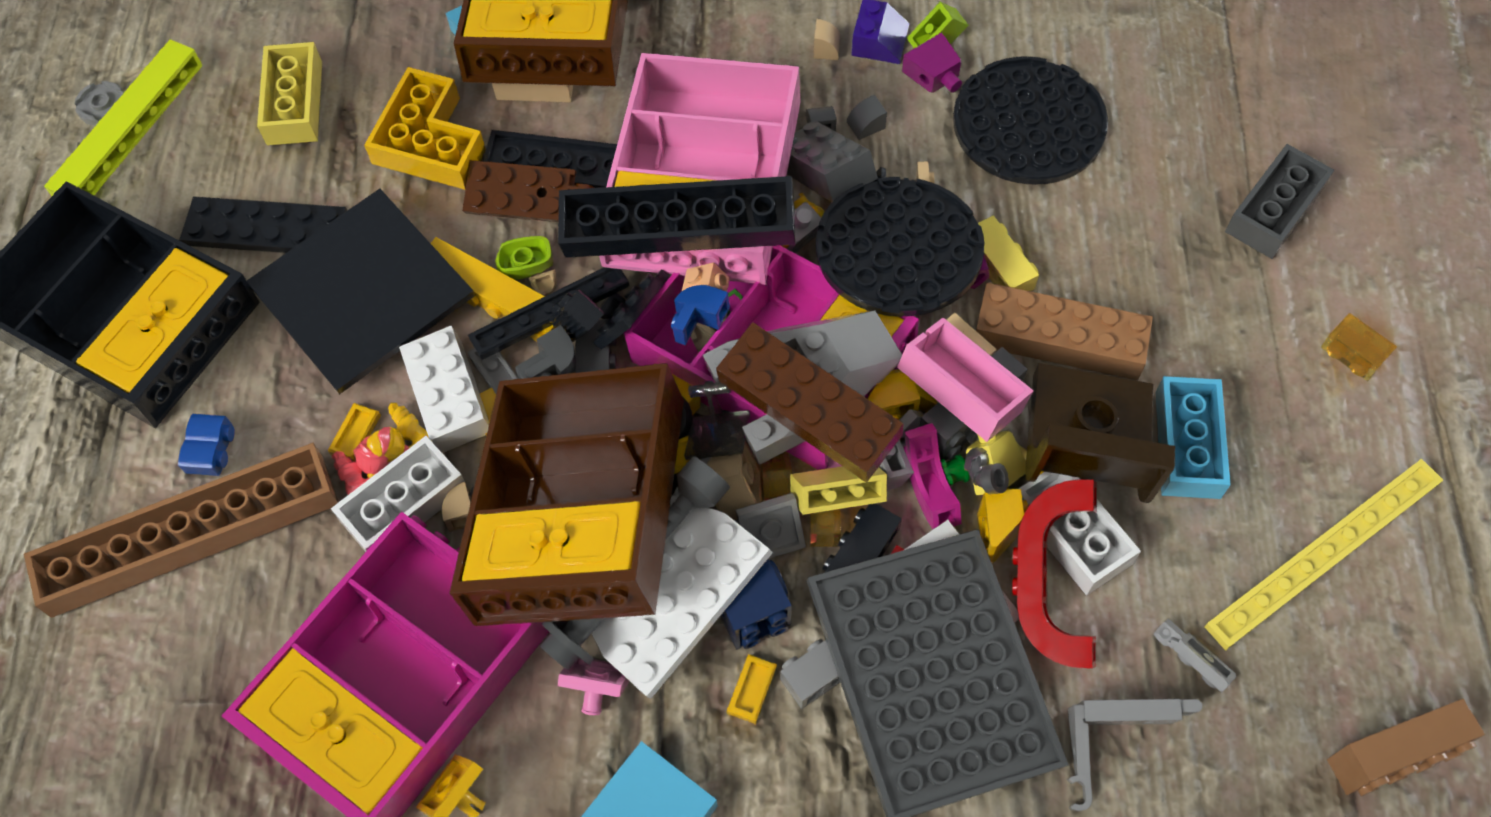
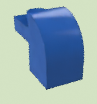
[671,285,730,345]

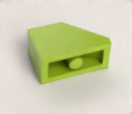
[907,2,969,48]

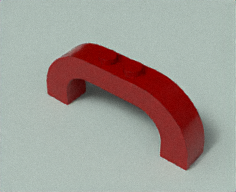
[1012,480,1097,669]

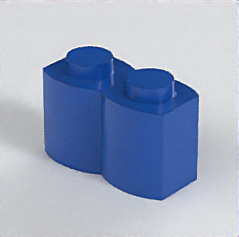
[178,414,235,476]

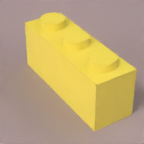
[978,215,1039,291]
[790,466,887,515]

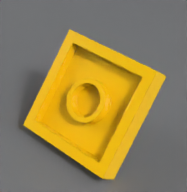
[416,754,485,817]

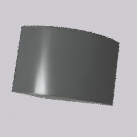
[847,94,887,140]
[805,106,837,132]

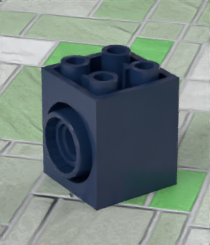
[720,559,792,650]

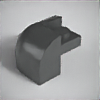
[515,325,576,379]

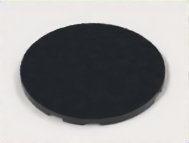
[953,56,1108,185]
[816,177,985,317]

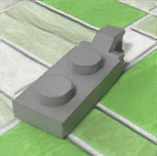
[1154,619,1237,692]

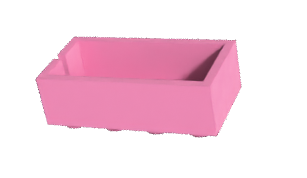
[897,318,1033,442]

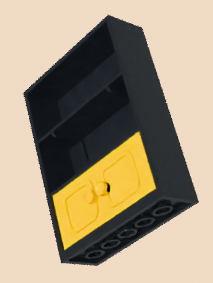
[0,181,260,429]

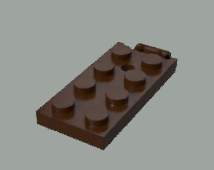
[462,160,595,222]

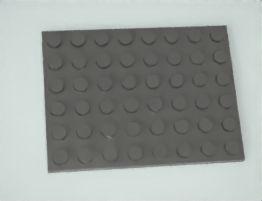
[806,529,1069,817]

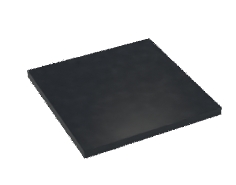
[247,188,475,395]

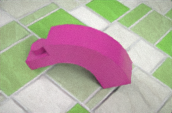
[903,423,962,530]

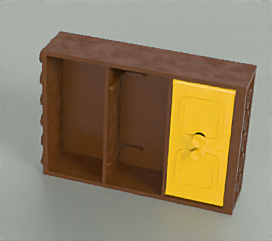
[453,0,628,86]
[449,363,684,626]

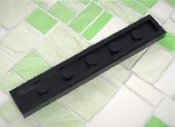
[468,267,630,361]

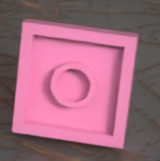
[558,657,630,715]

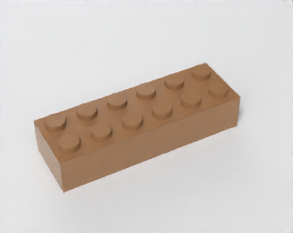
[976,282,1153,380]

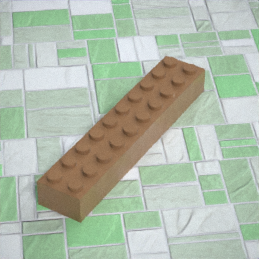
[24,442,339,618]

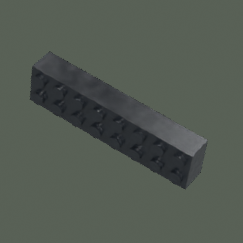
[558,176,796,258]

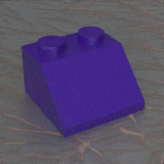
[851,0,910,64]

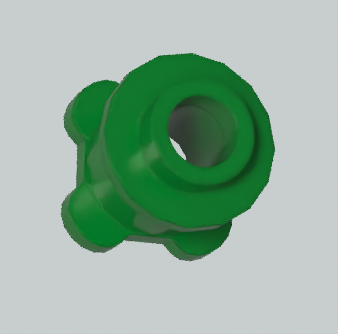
[940,455,970,486]

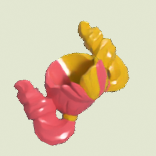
[331,402,429,495]

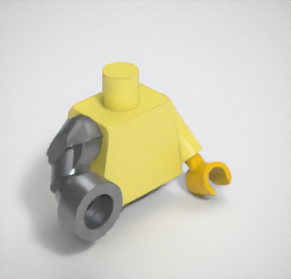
[964,431,1045,495]

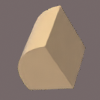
[814,19,841,60]
[442,482,472,532]

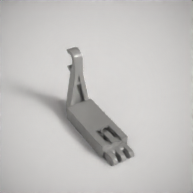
[1066,699,1202,811]

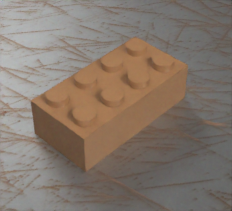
[1327,699,1485,796]

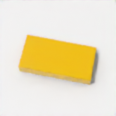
[328,403,381,462]
[727,654,777,724]

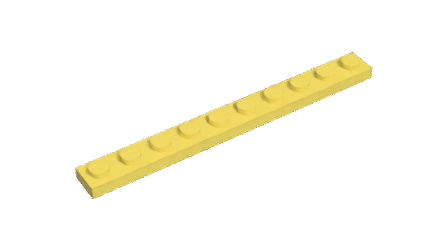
[1204,459,1443,651]

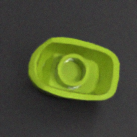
[495,236,553,280]

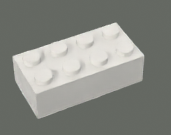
[399,326,490,453]
[331,436,465,552]
[1019,472,1141,596]

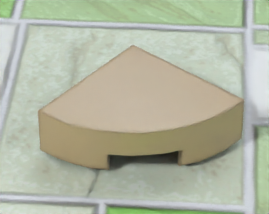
[529,269,557,296]

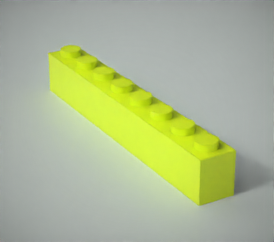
[44,39,203,196]

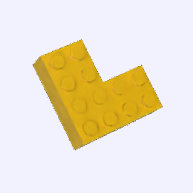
[364,67,486,190]

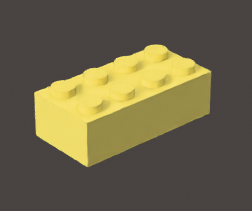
[257,42,322,145]

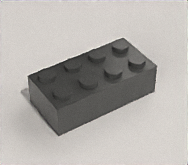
[787,121,878,202]
[1225,144,1334,259]
[919,347,1028,461]

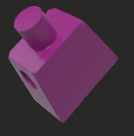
[902,33,962,93]

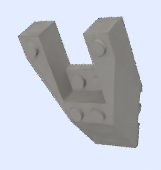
[703,311,902,464]

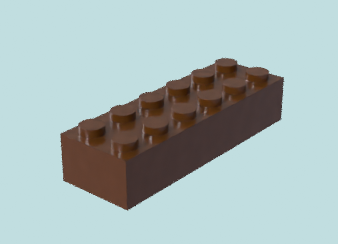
[716,322,904,483]

